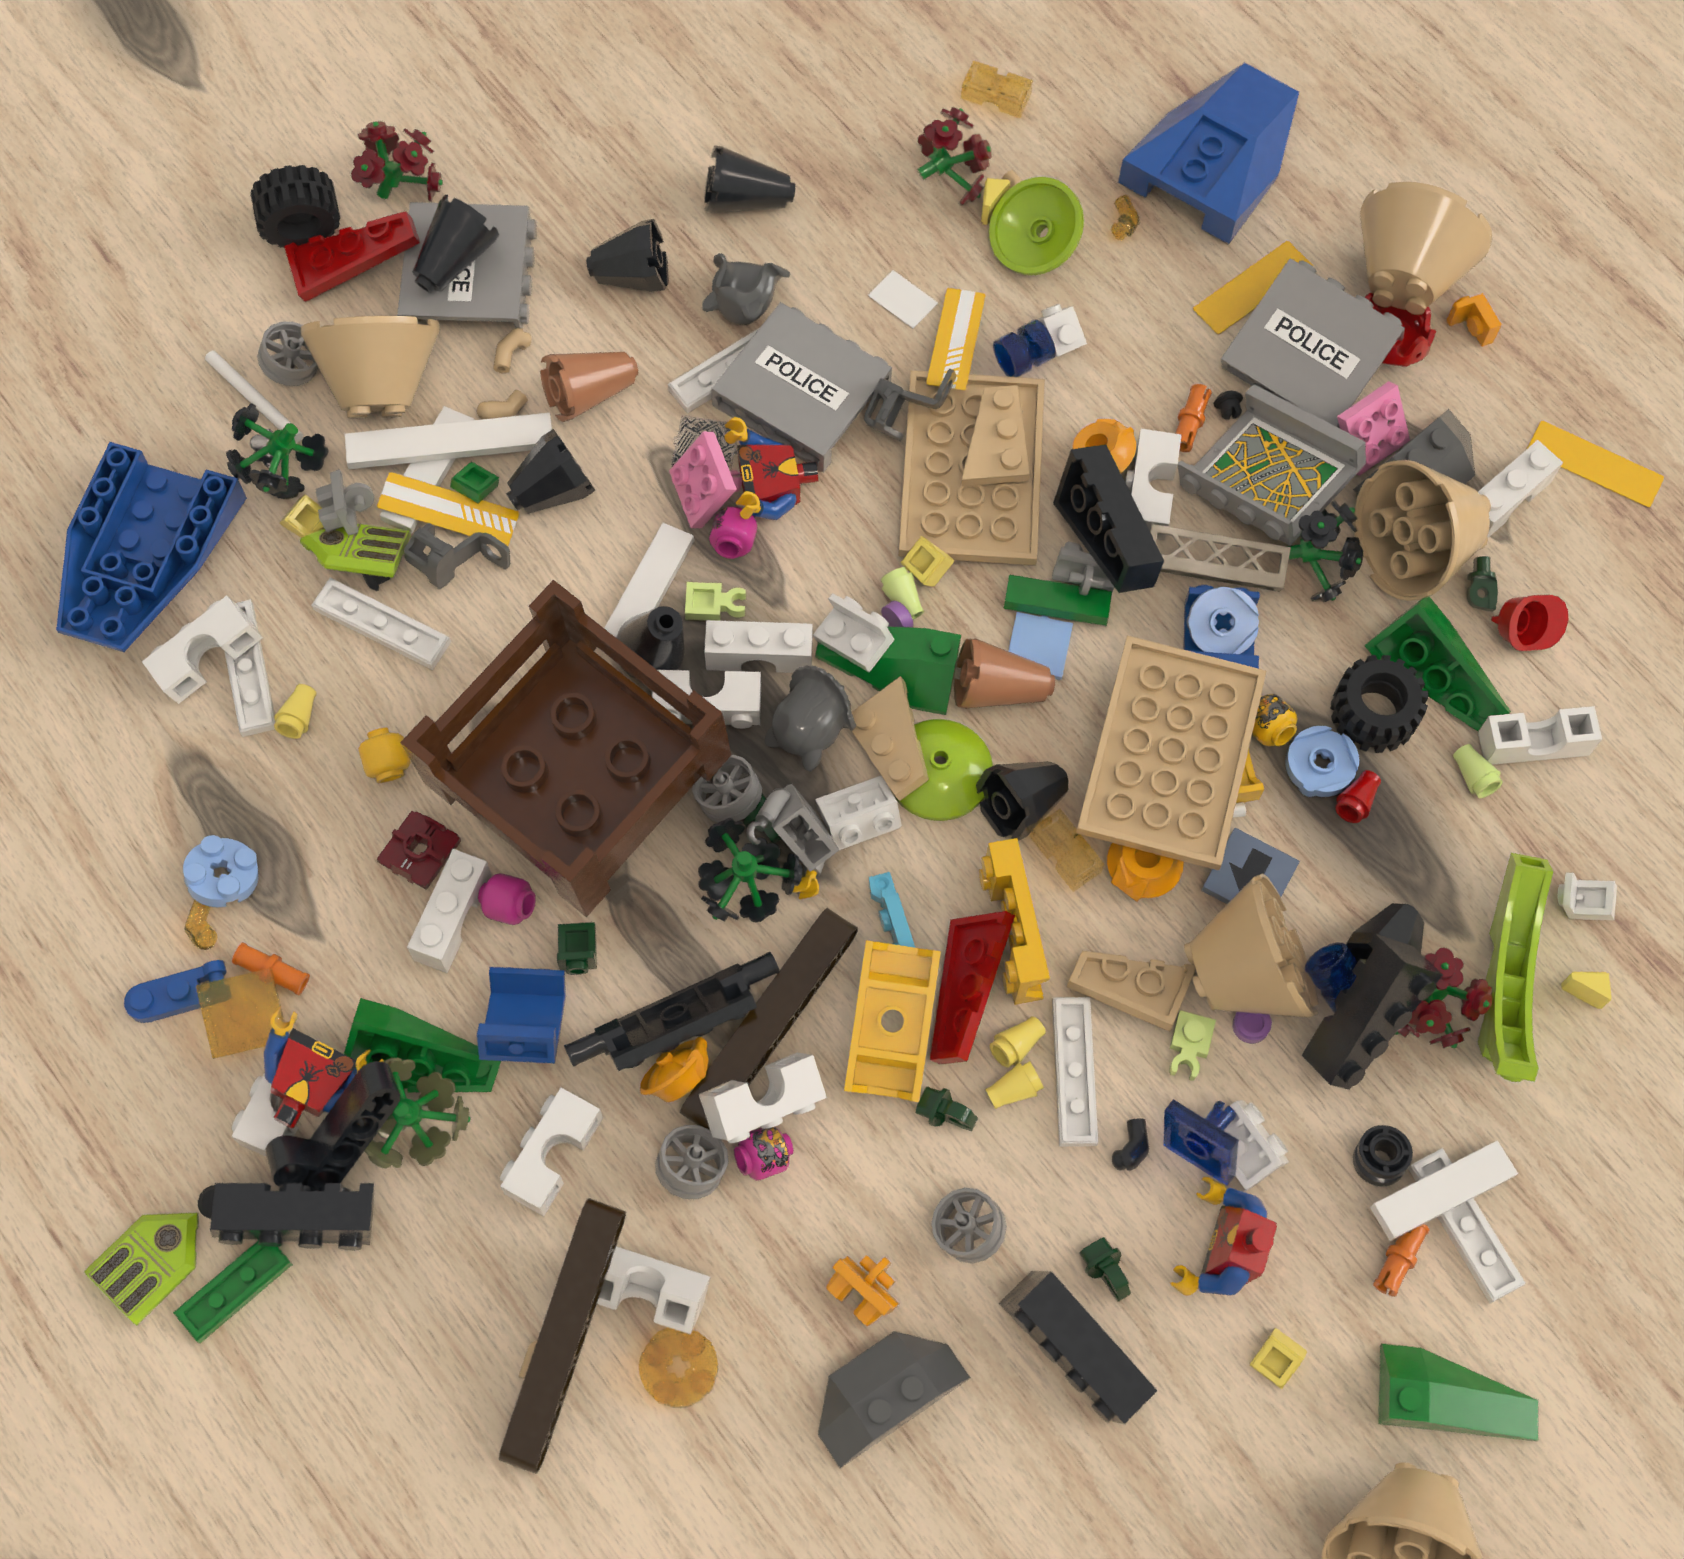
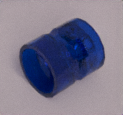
[993,319,1056,377]
[1305,942,1357,1013]

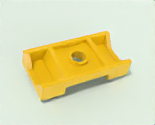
[979,838,1050,1005]
[844,940,941,1102]

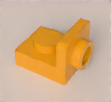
[1446,293,1502,347]

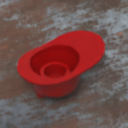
[1491,594,1568,651]

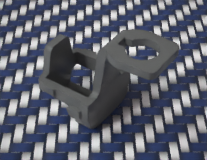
[864,368,957,441]
[404,523,510,589]

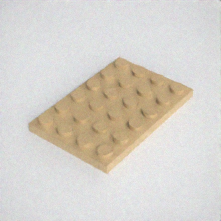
[898,370,1045,566]
[1076,635,1267,870]

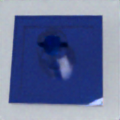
[1164,1099,1239,1186]

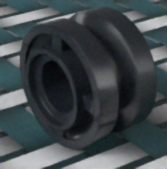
[1353,1125,1413,1187]

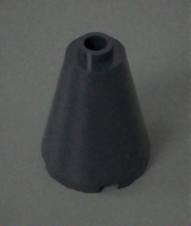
[704,146,796,213]
[412,195,500,293]
[616,606,685,678]

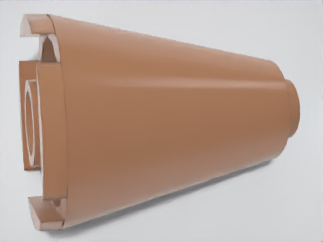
[540,352,638,422]
[954,638,1055,709]

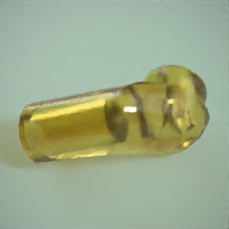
[1111,195,1140,240]
[184,899,218,950]

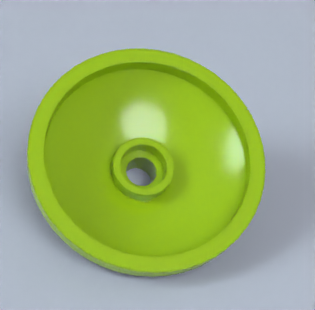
[989,177,1084,275]
[890,719,993,821]

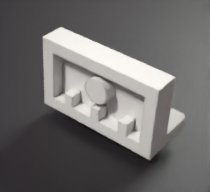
[813,593,895,672]
[815,776,902,850]
[1201,1100,1289,1190]

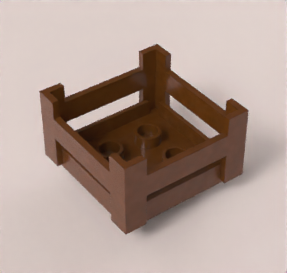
[400,580,732,917]

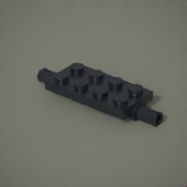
[564,951,780,1071]

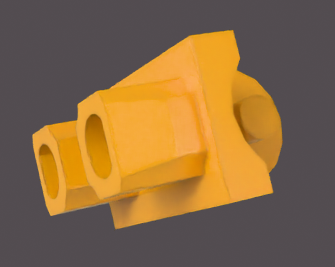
[826,1255,899,1326]

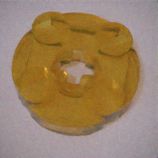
[639,1327,718,1408]

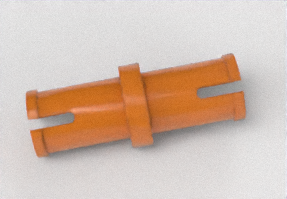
[1175,384,1212,452]
[232,942,310,995]
[1373,1224,1429,1297]

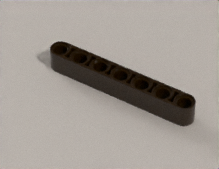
[680,908,858,1130]
[499,1198,626,1474]

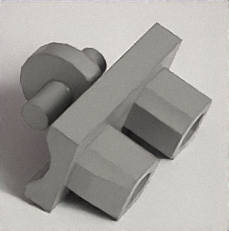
[316,469,374,536]
[1052,542,1114,596]

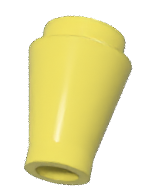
[274,684,316,739]
[990,1016,1046,1068]
[985,1061,1044,1109]

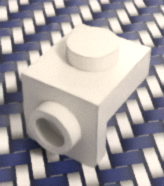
[1034,304,1087,357]
[1558,873,1617,921]

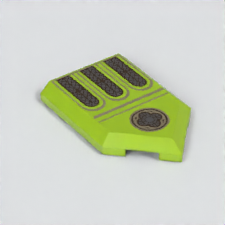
[300,524,411,578]
[84,1213,199,1325]

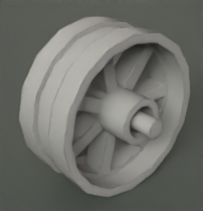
[257,322,318,386]
[692,755,762,822]
[655,1125,728,1200]
[931,1188,1007,1263]

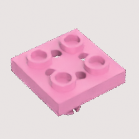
[1337,381,1410,476]
[669,431,742,528]

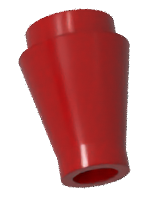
[1335,770,1381,823]

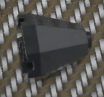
[586,219,669,292]
[506,429,596,514]
[976,761,1069,841]
[1338,903,1424,981]

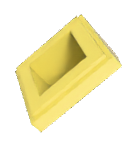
[981,178,1010,225]
[279,494,324,538]
[900,536,954,587]
[1561,972,1611,1009]
[1249,1328,1307,1389]

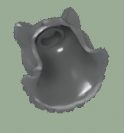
[702,253,790,325]
[765,665,856,772]

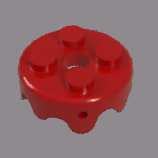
[1365,293,1436,367]

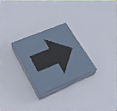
[1201,828,1300,904]

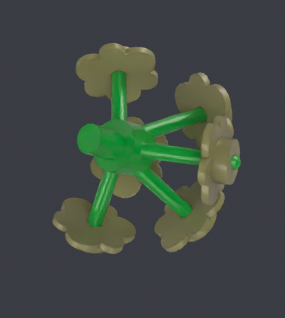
[365,1058,471,1168]

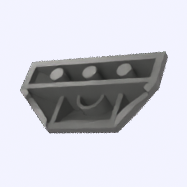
[1353,409,1475,495]
[818,1331,970,1468]

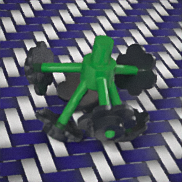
[226,403,328,499]
[1286,501,1363,602]
[698,818,803,922]

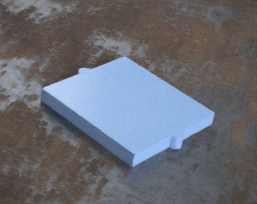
[1009,612,1073,680]

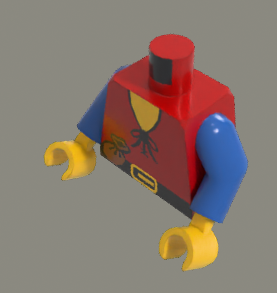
[724,417,818,520]
[263,1007,383,1128]
[1170,1177,1277,1296]

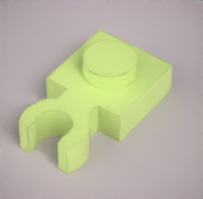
[685,582,746,621]
[1169,1010,1216,1081]

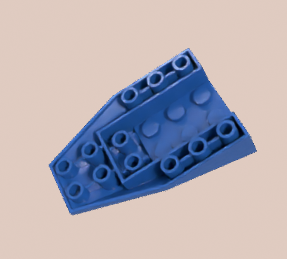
[1118,62,1299,244]
[56,442,247,652]

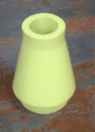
[881,567,924,619]
[1453,744,1503,798]

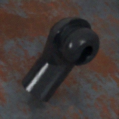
[1112,1118,1149,1171]

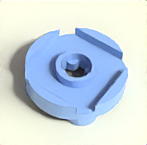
[1187,586,1259,654]
[1285,726,1359,797]
[183,835,259,908]

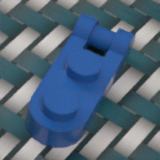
[124,960,232,1023]

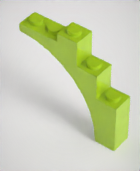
[1477,853,1553,1082]

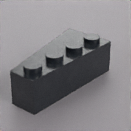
[1053,445,1164,593]
[1302,934,1443,1090]
[210,1183,374,1251]
[999,1271,1158,1424]

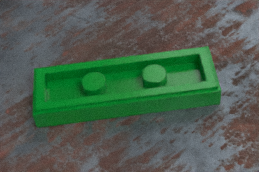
[1003,574,1112,626]
[173,1240,293,1344]

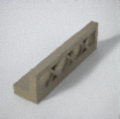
[1150,524,1291,592]

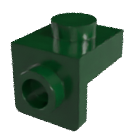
[557,922,597,975]

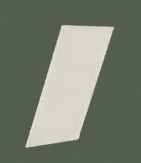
[868,270,938,328]

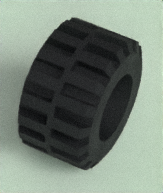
[250,165,340,248]
[1330,655,1428,753]

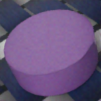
[881,601,913,627]
[1232,1012,1272,1044]

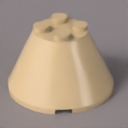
[1360,182,1492,315]
[301,316,440,419]
[1354,460,1491,601]
[1184,874,1319,1018]
[1322,1462,1483,1559]

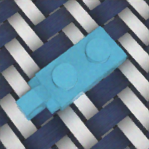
[869,872,915,947]

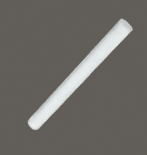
[205,350,303,444]

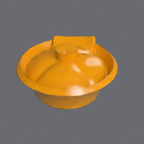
[1072,419,1136,473]
[1107,843,1184,902]
[640,1037,709,1103]

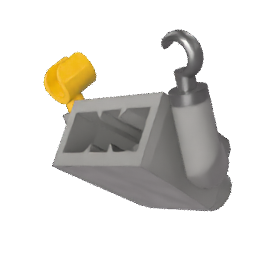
[747,784,839,900]

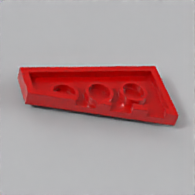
[284,211,420,302]
[930,911,1015,1064]

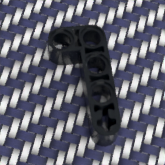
[265,1061,400,1191]

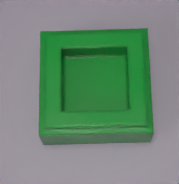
[450,461,499,503]

